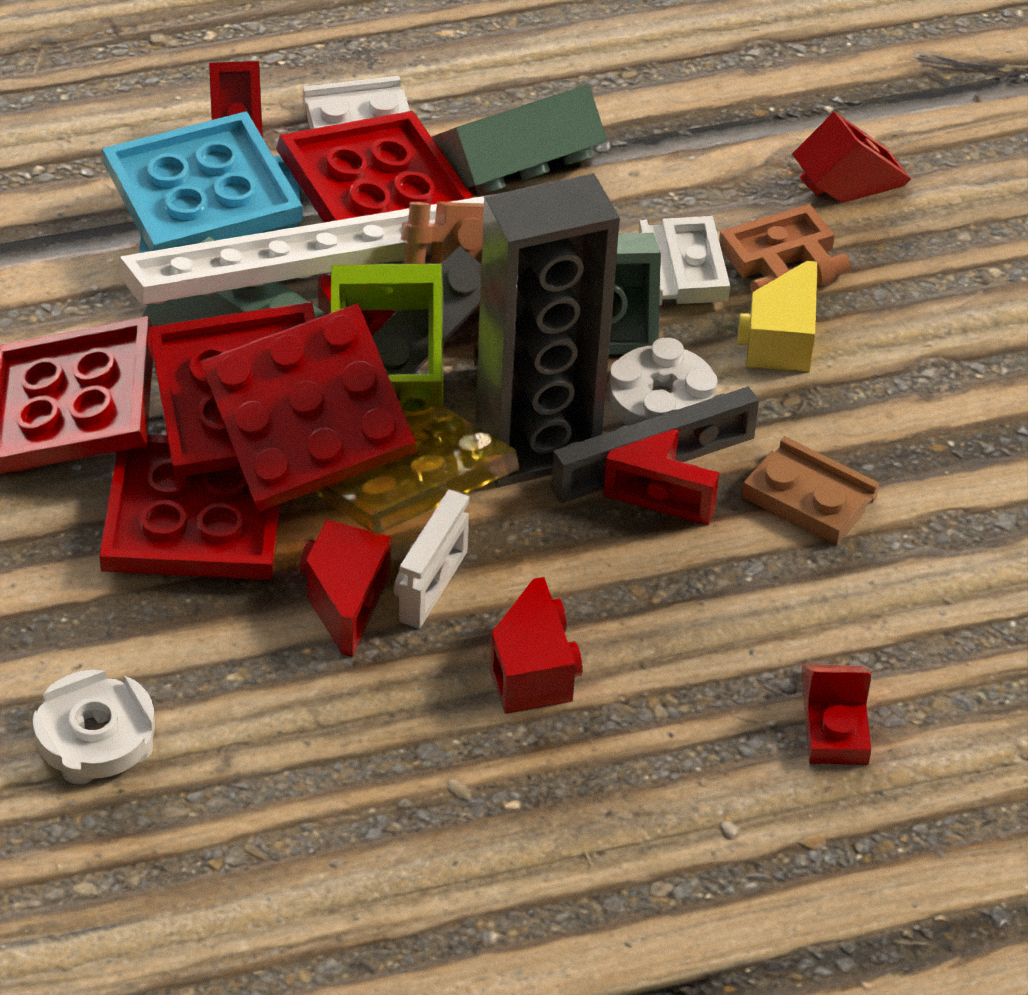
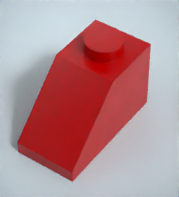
[792,111,911,203]
[300,520,391,657]

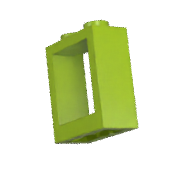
[331,264,443,412]

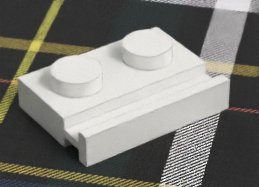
[303,76,410,129]
[638,216,730,305]
[394,489,470,629]

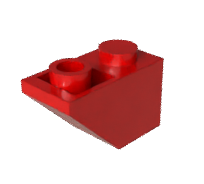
[490,577,583,714]

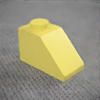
[737,261,817,372]

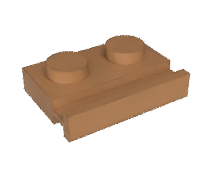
[742,436,879,546]

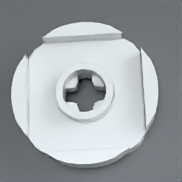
[609,338,718,426]
[33,670,155,784]

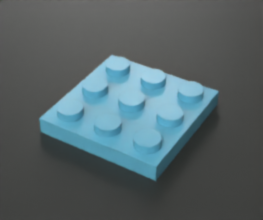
[102,111,303,251]

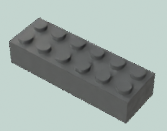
[475,173,620,488]

